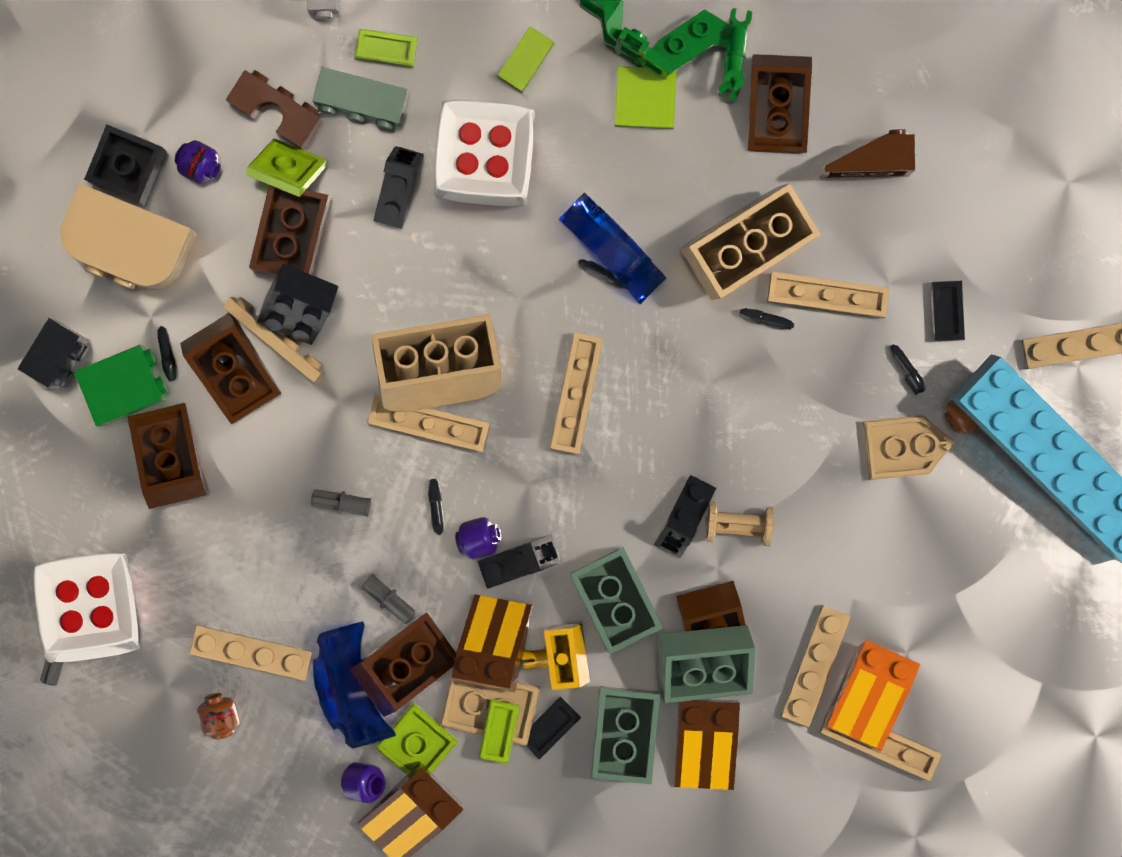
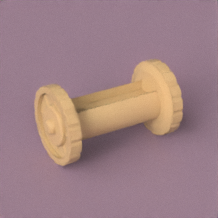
[705,502,775,546]

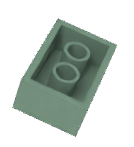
[570,547,663,655]
[658,625,755,703]
[591,686,660,784]

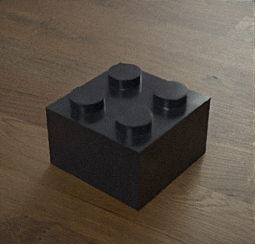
[84,124,167,205]
[257,263,339,345]
[18,318,89,390]

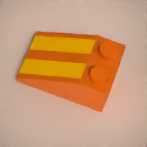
[826,640,921,751]

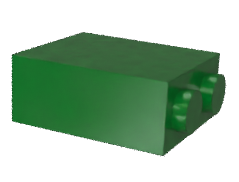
[74,344,168,427]

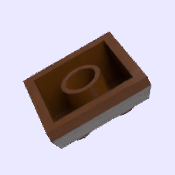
[676,581,746,631]

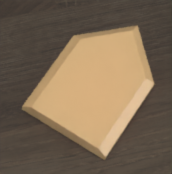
[864,415,956,480]

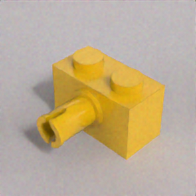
[522,623,590,690]

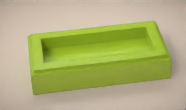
[497,26,555,92]
[355,28,418,68]
[479,699,520,764]

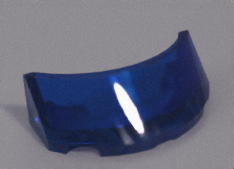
[559,192,667,304]
[313,621,396,749]

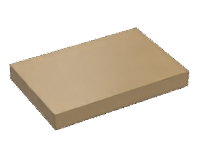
[440,667,541,746]

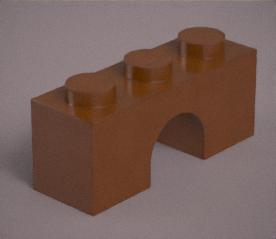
[226,70,322,150]

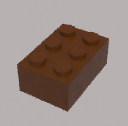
[249,185,331,276]

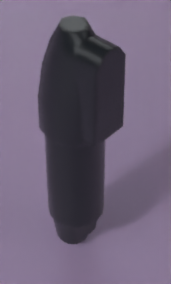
[578,259,632,289]
[739,308,795,330]
[157,326,176,382]
[890,344,926,395]
[428,479,444,535]

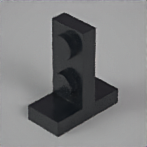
[373,146,423,229]
[654,475,716,558]
[477,534,562,589]

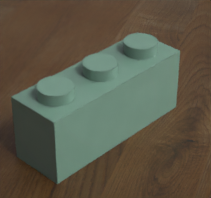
[312,66,409,130]

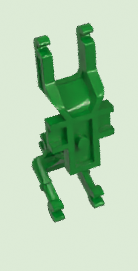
[579,0,752,102]

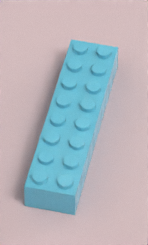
[950,354,1122,563]

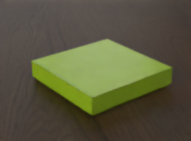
[615,66,677,129]
[246,138,326,197]
[375,702,459,775]

